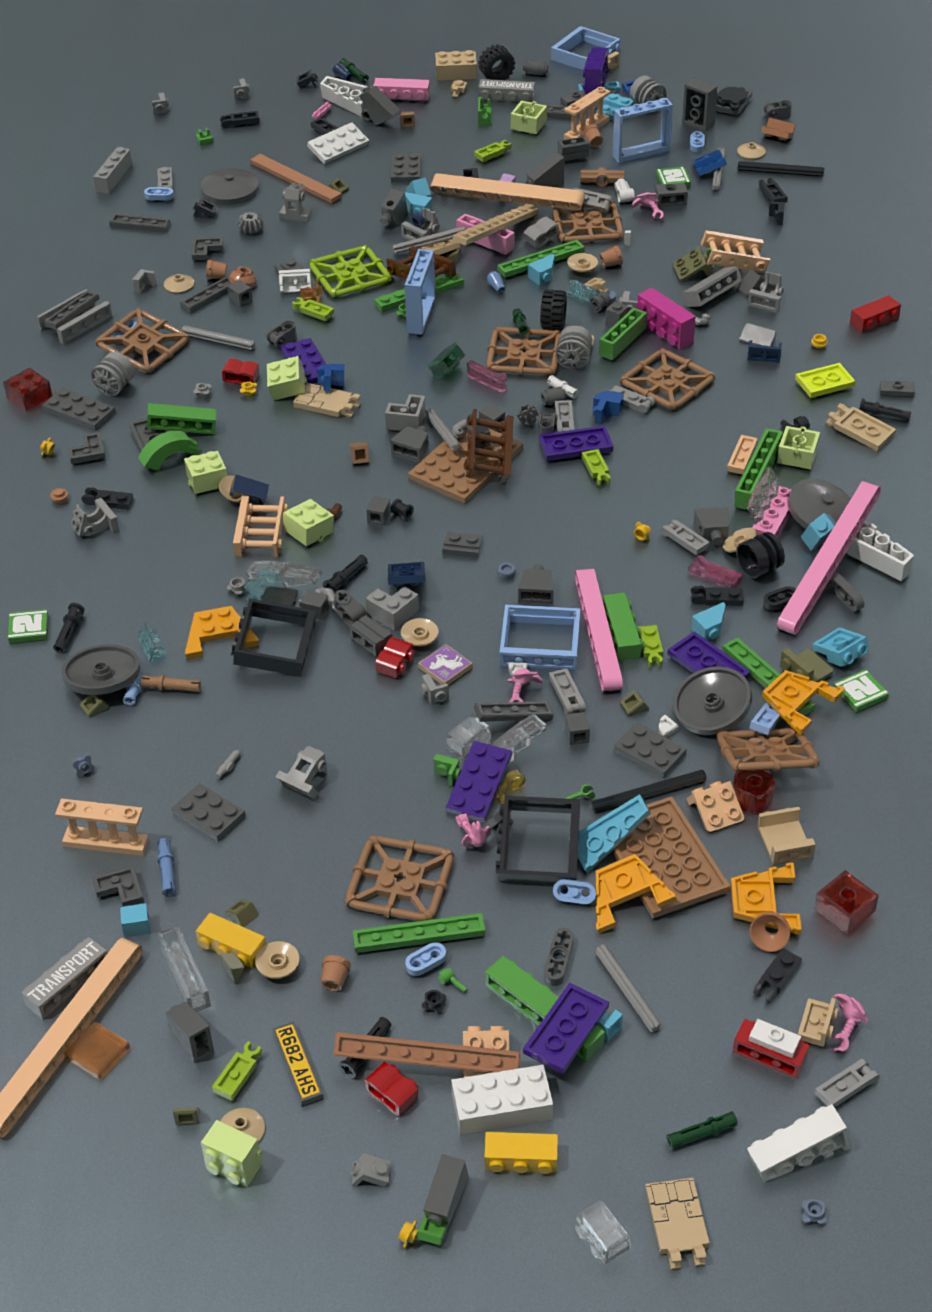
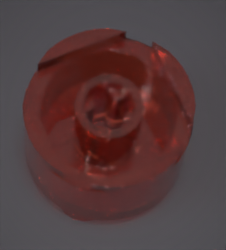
[733,770,775,815]

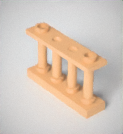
[564,87,611,140]
[701,230,770,273]
[233,496,288,557]
[55,798,149,856]

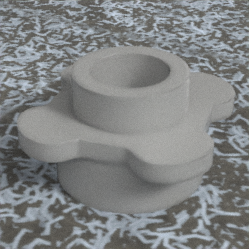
[193,383,212,398]
[227,577,249,595]

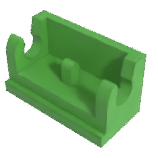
[478,97,492,125]

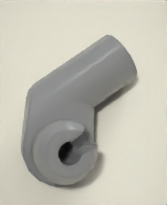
[695,314,711,326]
[452,419,467,438]
[315,588,338,606]

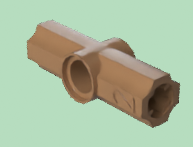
[580,167,624,186]

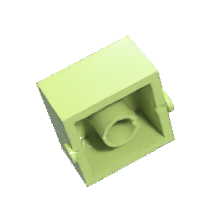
[511,101,547,134]
[267,356,307,400]
[777,426,820,469]
[184,451,227,494]
[283,499,334,546]
[201,1120,263,1187]

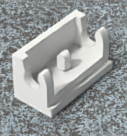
[279,269,312,294]

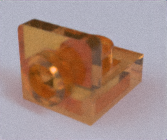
[300,280,322,301]

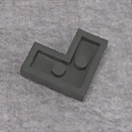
[192,237,224,261]
[68,432,105,464]
[92,865,144,907]

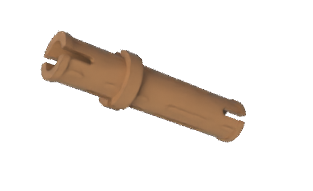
[141,675,201,693]

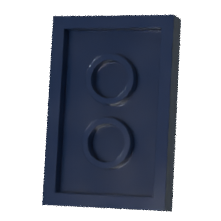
[388,562,426,587]

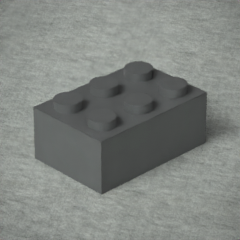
[682,78,718,131]

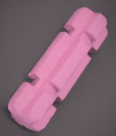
[312,102,332,120]

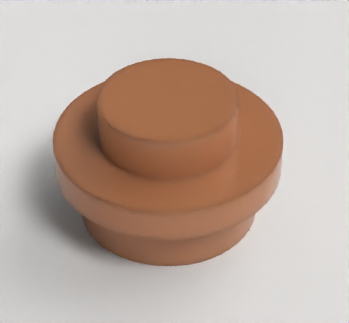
[50,488,68,504]

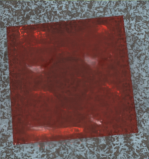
[3,368,53,412]
[814,870,879,935]

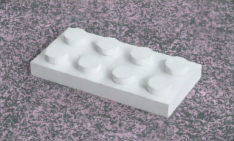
[307,122,369,164]

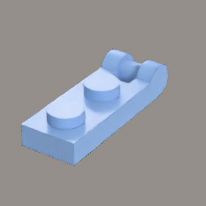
[749,702,782,735]

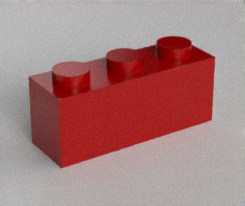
[850,295,901,333]
[733,1019,810,1079]

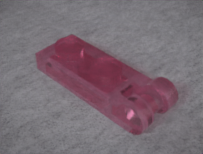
[467,360,507,392]
[688,555,742,588]

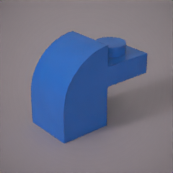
[317,364,345,392]
[593,391,624,424]

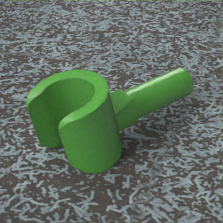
[565,784,596,800]
[438,968,468,993]

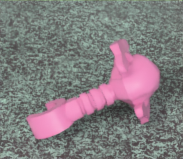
[632,192,665,221]
[508,668,543,702]
[455,813,491,849]
[832,994,869,1052]

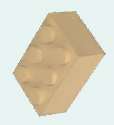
[435,50,477,81]

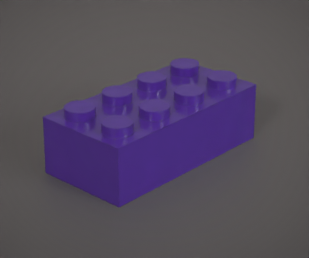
[583,47,608,95]

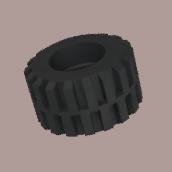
[478,44,515,80]
[540,289,567,331]

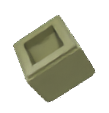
[328,177,349,193]
[444,246,461,263]
[620,690,649,716]
[80,695,109,717]
[225,899,258,927]
[221,952,244,984]
[173,1107,200,1125]

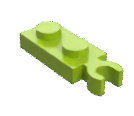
[474,140,512,162]
[292,297,334,321]
[582,449,610,486]
[639,625,663,668]
[212,1041,262,1101]

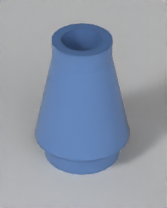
[487,271,506,294]

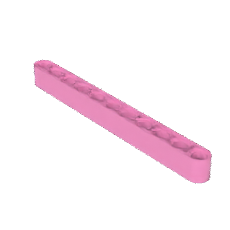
[777,481,881,635]

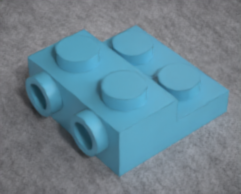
[596,94,634,121]
[812,627,869,667]

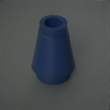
[332,63,352,81]

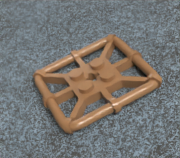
[552,201,624,243]
[95,308,189,373]
[486,326,561,376]
[620,348,715,410]
[717,728,820,772]
[344,835,454,921]

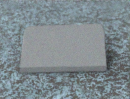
[739,323,776,346]

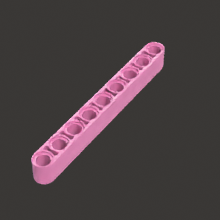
[575,568,623,692]

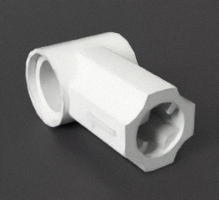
[615,179,635,203]

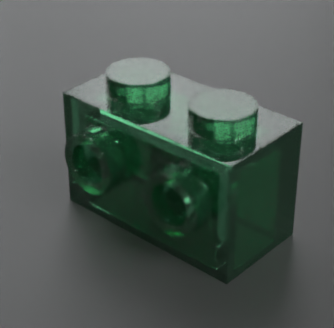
[427,342,465,379]

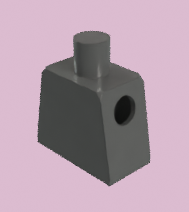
[380,189,408,226]
[390,426,429,462]
[694,507,729,545]
[518,565,554,604]

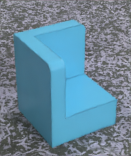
[120,903,150,937]
[598,1010,623,1042]

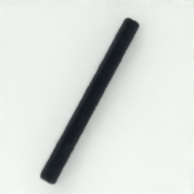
[737,161,824,176]
[591,769,706,812]

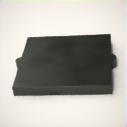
[261,586,298,606]

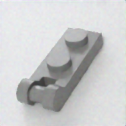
[157,167,173,189]
[574,188,613,213]
[610,385,656,413]
[555,400,574,432]
[660,519,710,556]
[549,668,586,714]
[815,1058,880,1108]

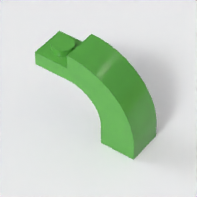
[138,431,201,470]

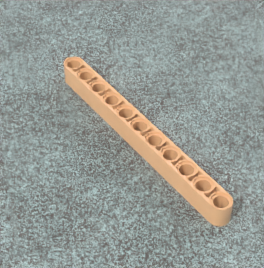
[430,174,585,210]
[0,938,143,1138]

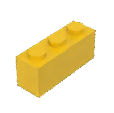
[195,913,266,969]
[484,1132,558,1174]

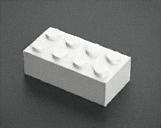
[451,1065,553,1135]

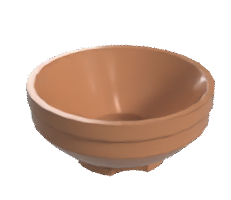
[229,266,257,288]
[750,912,790,952]

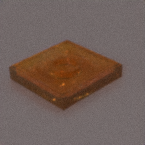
[64,1022,130,1079]

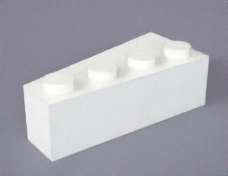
[320,76,371,117]
[846,520,914,581]
[747,1104,851,1182]

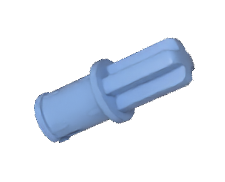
[123,673,143,706]

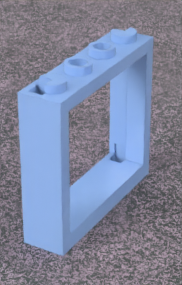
[551,26,621,70]
[613,98,673,163]
[405,249,436,335]
[500,605,580,670]

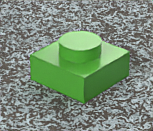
[417,1215,448,1245]

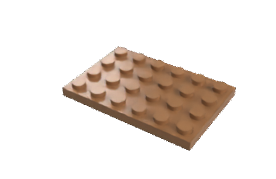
[408,427,523,504]
[612,796,730,919]

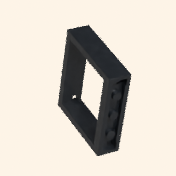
[231,599,316,677]
[496,796,580,884]

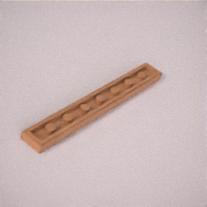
[250,154,342,204]
[333,1032,521,1073]

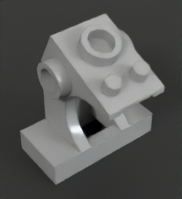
[279,183,312,222]
[401,207,440,240]
[748,272,784,313]
[71,498,119,536]
[276,746,327,800]

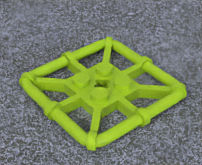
[309,245,392,298]

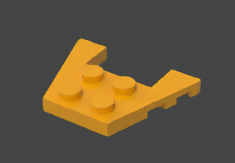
[185,606,259,659]
[762,670,845,735]
[596,854,677,934]
[730,862,802,935]

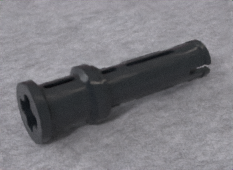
[859,398,912,422]
[323,555,368,593]
[53,603,85,653]
[339,1017,392,1078]

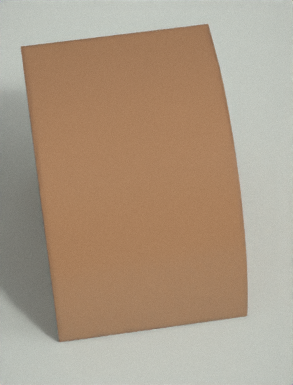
[400,111,415,128]
[349,442,370,464]

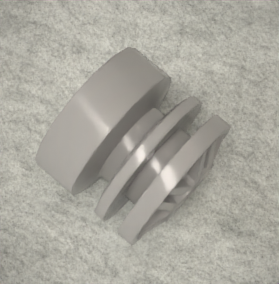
[630,75,667,104]
[555,325,593,370]
[90,352,135,396]

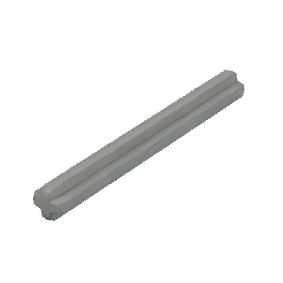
[712,148,725,191]
[393,226,466,253]
[182,326,255,350]
[425,408,460,451]
[596,944,661,1032]

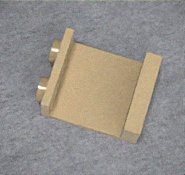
[757,807,816,865]

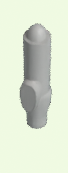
[215,750,240,779]

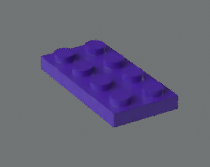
[280,338,326,386]
[539,426,614,461]
[667,631,751,679]
[445,740,512,822]
[523,982,609,1074]

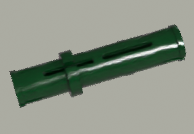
[339,58,369,83]
[512,308,529,335]
[666,1111,738,1149]

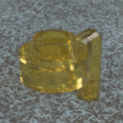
[496,770,526,804]

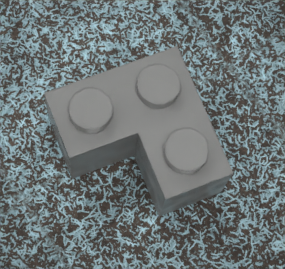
[385,394,426,431]
[365,586,419,631]

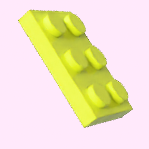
[795,363,856,398]

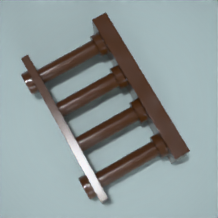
[386,246,456,280]
[464,409,514,484]

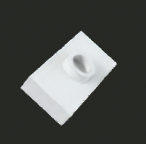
[749,1019,801,1058]

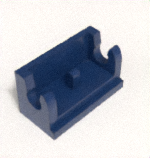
[747,340,782,363]
[229,474,269,505]

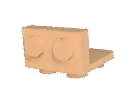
[686,781,744,832]
[463,1026,509,1077]

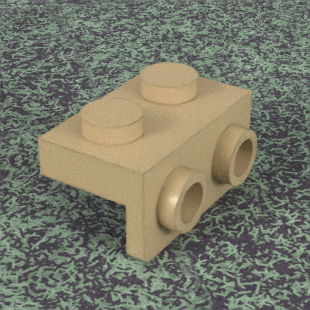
[798,997,839,1047]

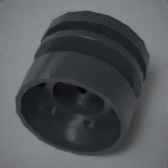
[736,532,785,579]

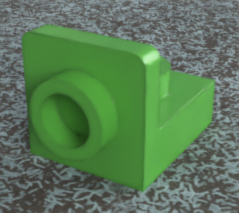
[433,754,462,787]

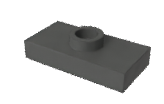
[560,90,585,107]
[880,380,915,397]

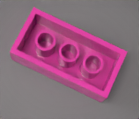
[637,288,696,350]

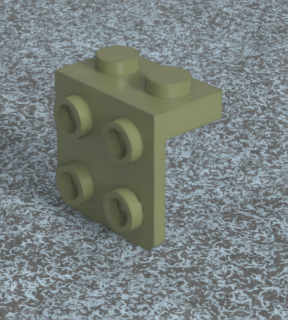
[673,247,715,281]
[780,647,833,682]

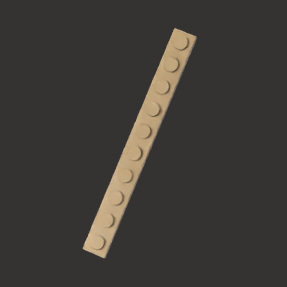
[452,204,538,246]

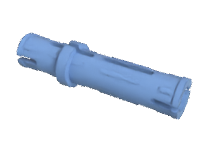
[157,838,176,897]

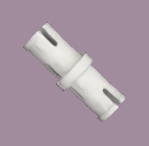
[547,375,579,399]

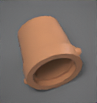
[582,124,603,148]
[600,245,623,268]
[206,260,227,280]
[320,955,351,991]

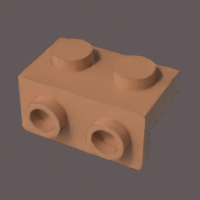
[761,118,796,141]

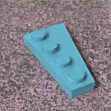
[569,794,651,873]

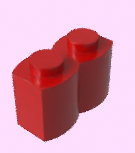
[222,359,260,384]
[375,637,415,679]
[365,1062,418,1116]

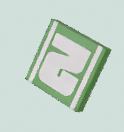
[656,167,691,187]
[8,609,48,643]
[833,669,889,712]

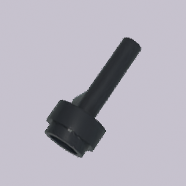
[780,416,810,434]

